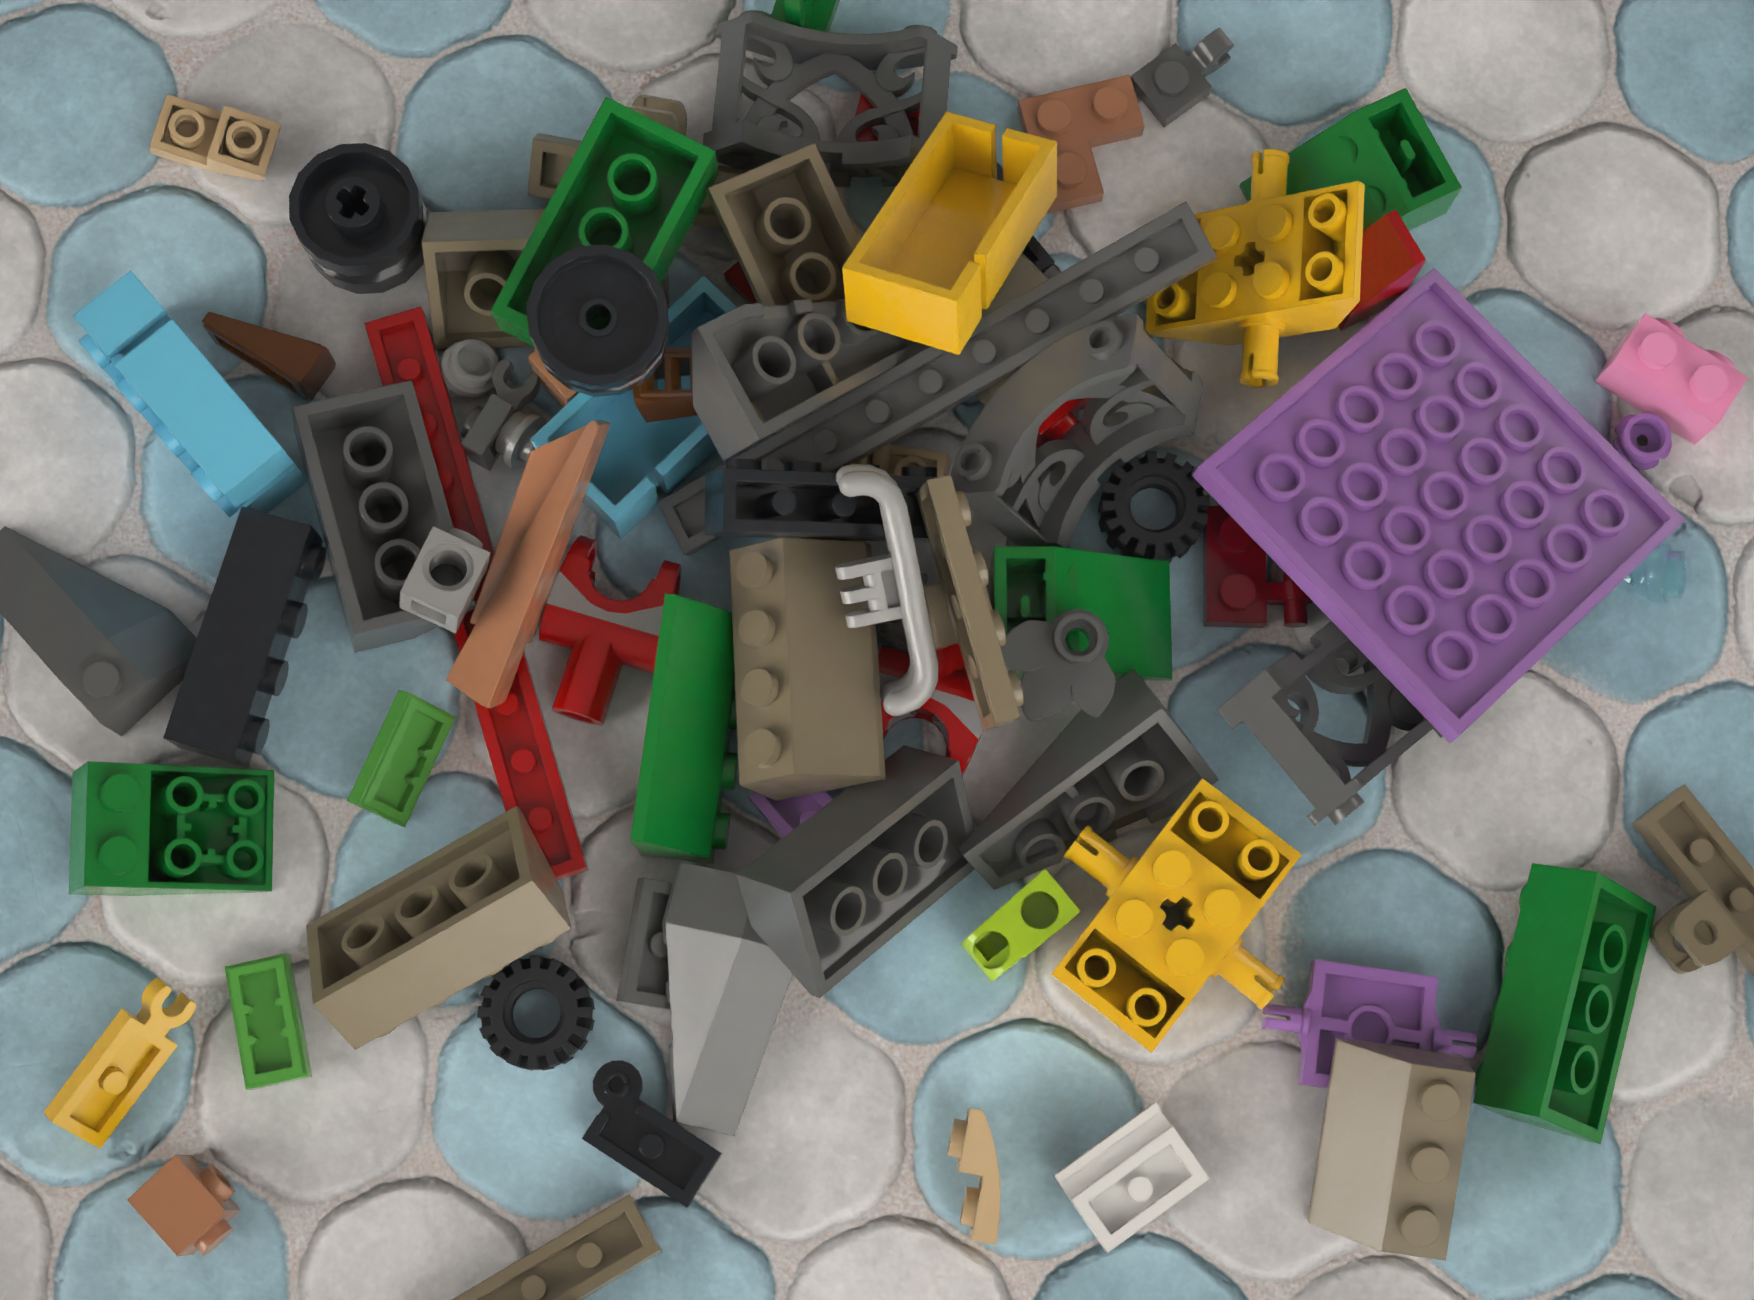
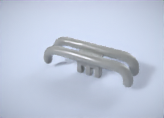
[835,464,938,716]

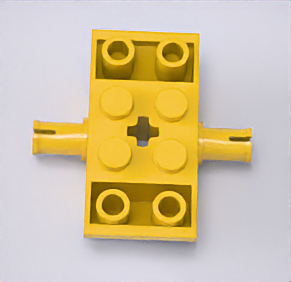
[1145,149,1365,388]
[1051,778,1302,1053]

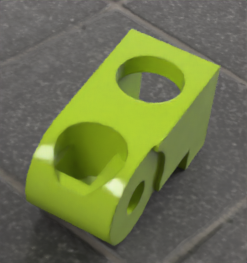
[961,868,1081,983]

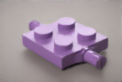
[1262,959,1477,1089]

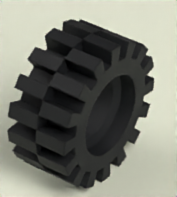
[1097,451,1210,563]
[477,955,595,1071]

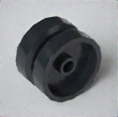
[289,143,429,294]
[526,244,670,397]

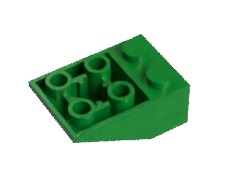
[1239,88,1462,231]
[990,546,1172,681]
[68,761,274,896]

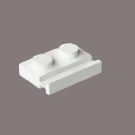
[1053,1103,1210,1253]

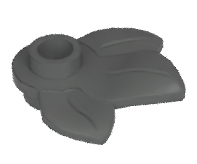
[1001,609,1115,721]

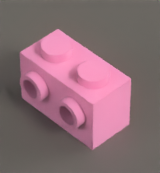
[1594,313,1748,445]

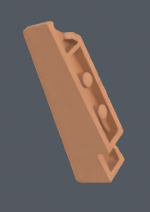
[446,420,611,709]

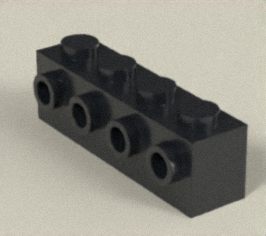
[705,459,938,543]
[163,507,326,767]

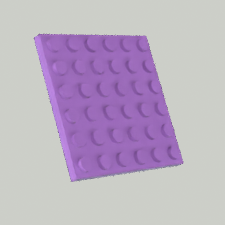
[1192,268,1686,743]

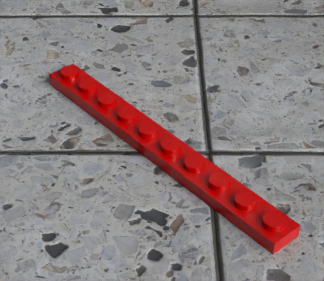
[364,306,589,880]

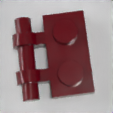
[1203,506,1313,628]

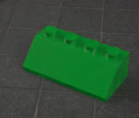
[630,593,738,864]
[1473,863,1657,1144]

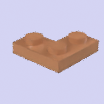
[1017,74,1145,214]

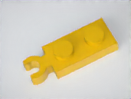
[44,977,196,1149]

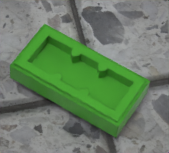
[347,690,456,828]
[225,953,312,1090]

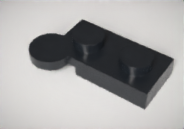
[582,1060,723,1208]

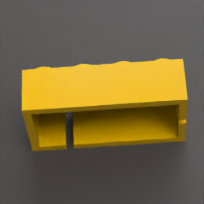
[842,111,1057,355]

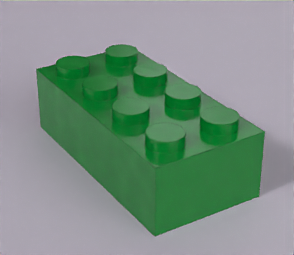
[490,97,719,347]

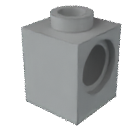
[399,526,490,633]

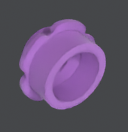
[1613,413,1672,470]

